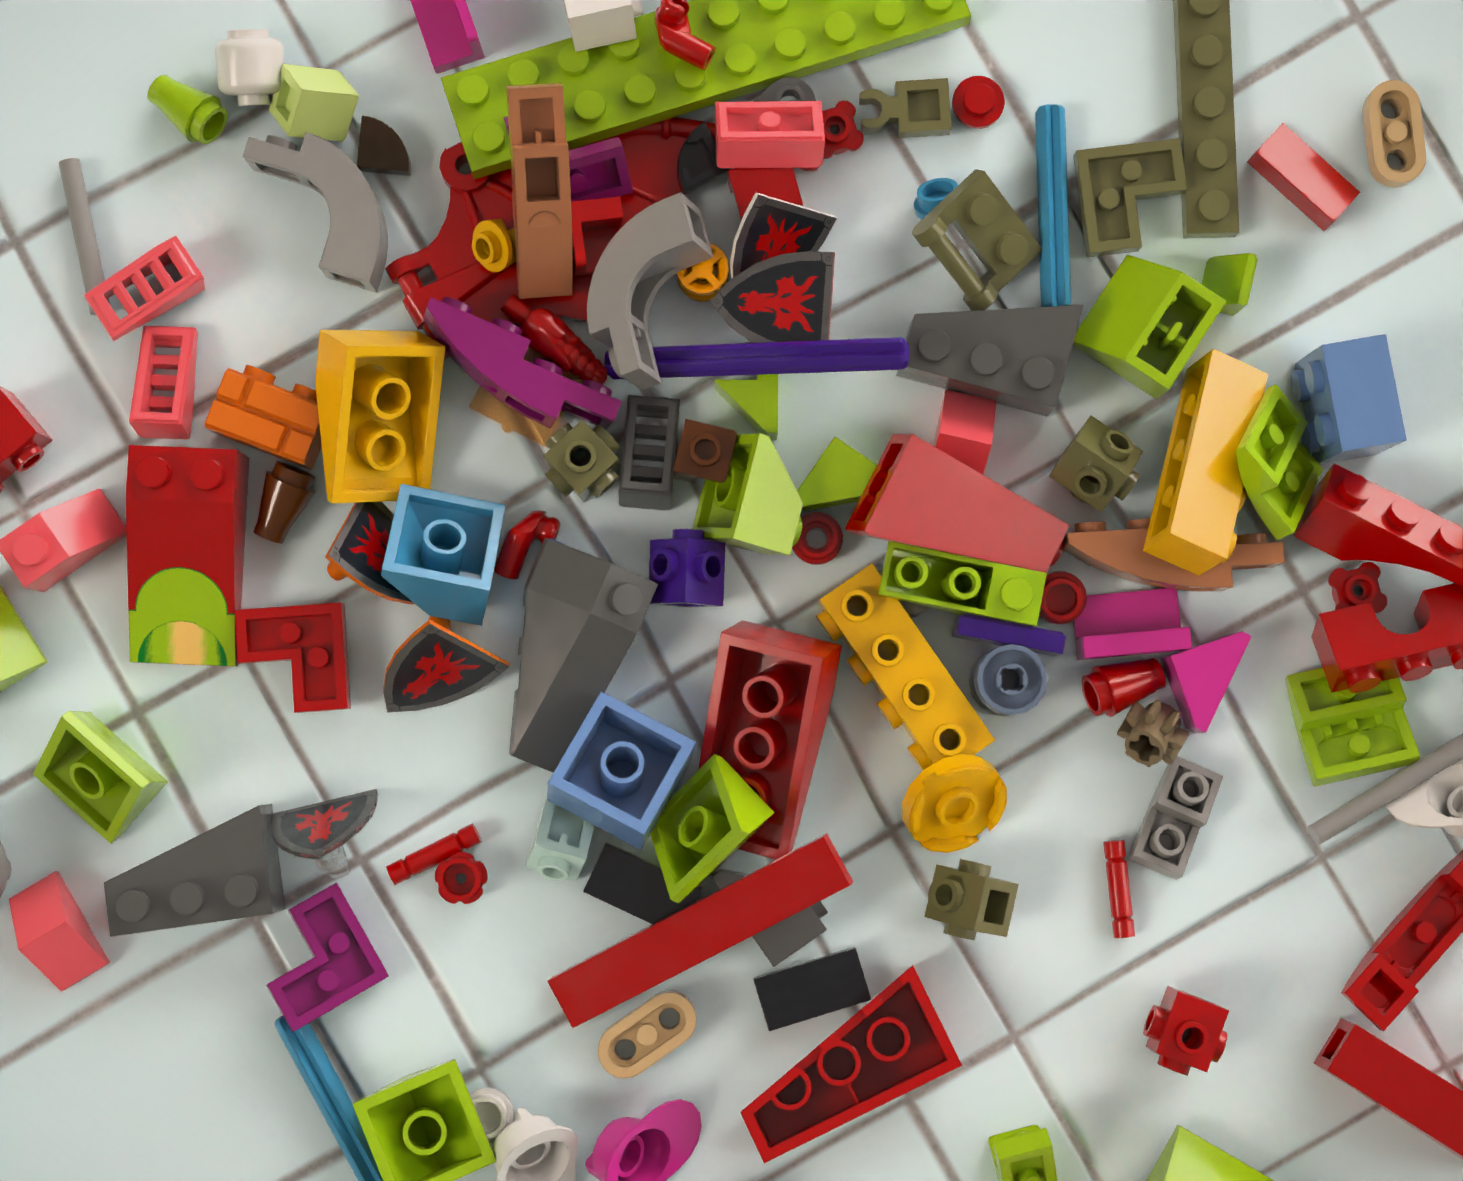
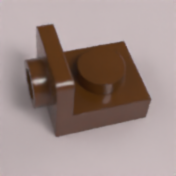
[673,419,737,483]

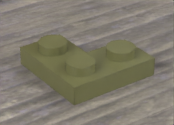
[1073,138,1187,257]

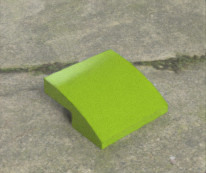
[1236,384,1323,540]
[1285,667,1421,787]

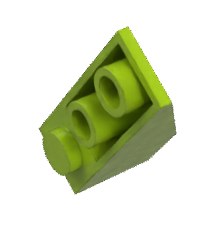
[878,541,1047,627]

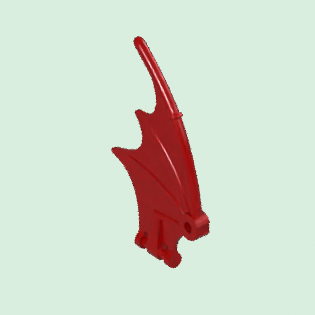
[385,117,819,359]

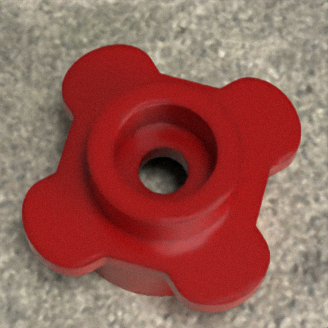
[822,100,864,159]
[1328,562,1387,613]

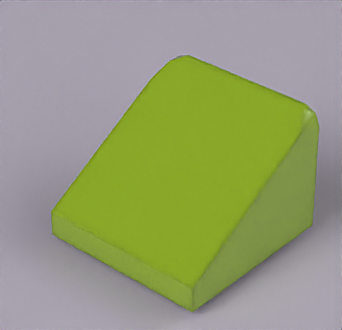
[1202,253,1258,316]

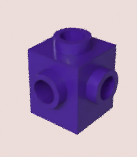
[649,529,726,607]

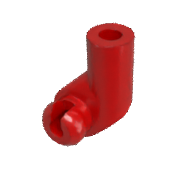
[654,0,716,71]
[494,510,561,580]

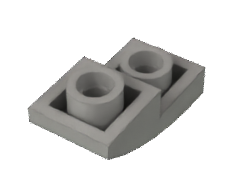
[1128,756,1223,880]

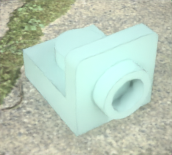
[525,794,595,881]

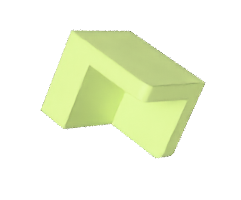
[269,64,359,141]

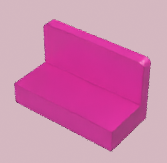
[410,0,485,74]
[1073,588,1192,660]

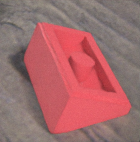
[715,101,825,168]

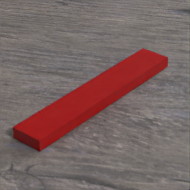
[547,833,853,1028]

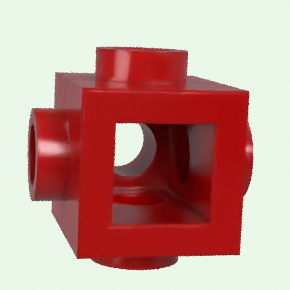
[1143,986,1229,1076]

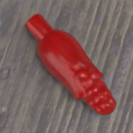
[500,294,608,385]

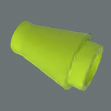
[147,75,228,144]

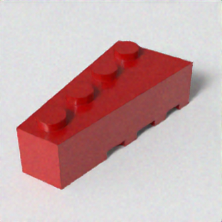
[740,965,962,1163]

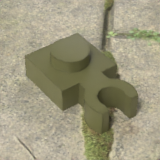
[859,78,952,138]

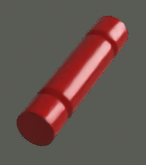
[386,823,482,885]
[1103,840,1135,938]

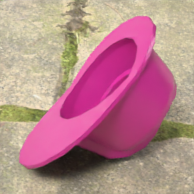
[585,1099,702,1181]

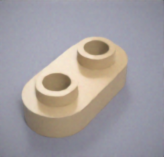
[1362,80,1426,188]
[598,991,696,1078]

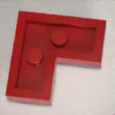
[235,602,351,713]

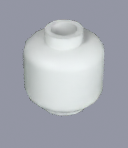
[215,29,284,106]

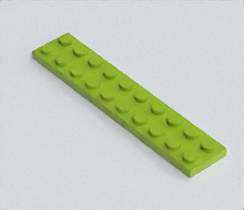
[441,0,971,180]

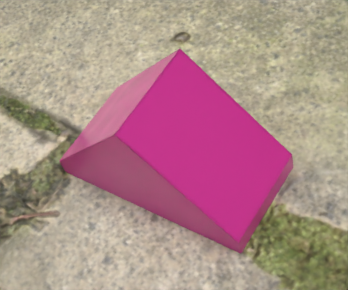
[1160,631,1252,733]

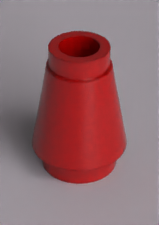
[1081,658,1166,717]

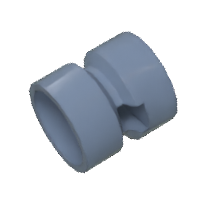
[969,644,1048,716]

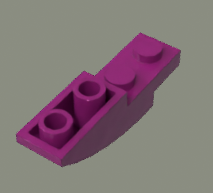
[423,297,622,430]

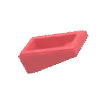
[84,236,205,341]
[129,326,198,440]

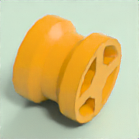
[677,243,729,302]

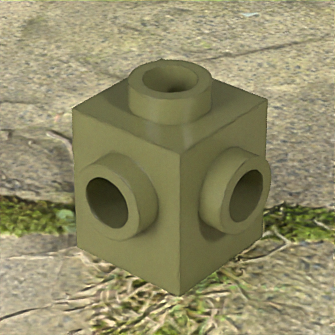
[1049,415,1143,512]
[543,420,621,502]
[924,859,1019,940]

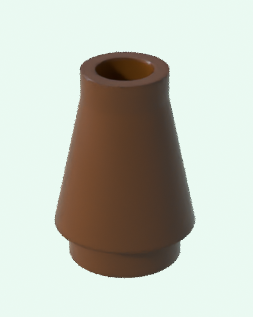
[253,461,316,544]

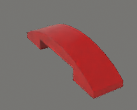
[1341,850,1463,1031]

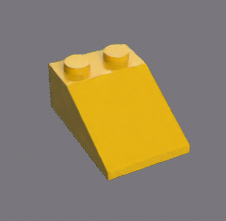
[315,330,445,503]

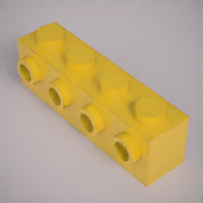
[1143,349,1268,576]
[816,563,995,771]

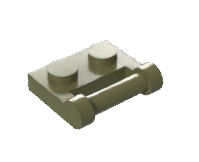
[912,169,1041,311]

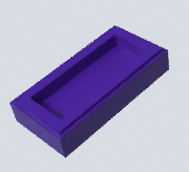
[952,613,1066,656]

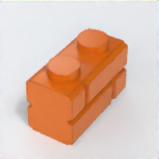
[205,365,322,470]

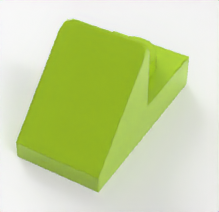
[714,342,778,440]
[988,1125,1057,1181]

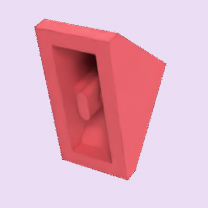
[933,390,997,475]
[9,871,110,991]

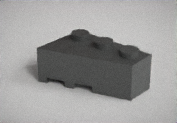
[896,305,1083,417]
[104,804,285,937]

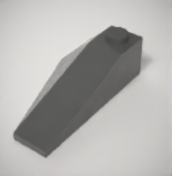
[509,538,658,773]

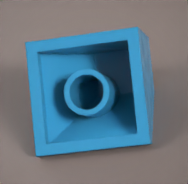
[381,484,506,626]

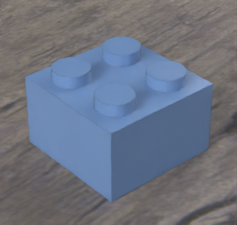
[1291,334,1407,464]
[547,691,696,851]

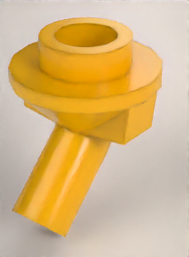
[472,218,516,272]

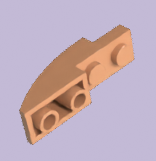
[506,83,573,299]
[1064,518,1285,592]

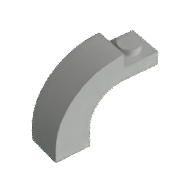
[243,132,388,293]
[587,192,713,390]

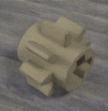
[1117,699,1189,767]

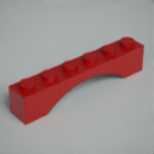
[1293,463,1463,587]

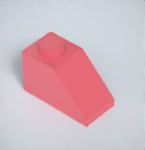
[0,489,126,592]

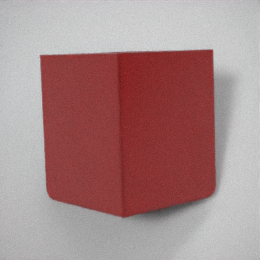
[728,168,803,220]
[571,196,623,276]

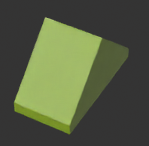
[797,436,877,512]

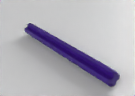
[604,337,910,380]

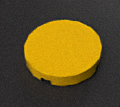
[902,754,1007,853]

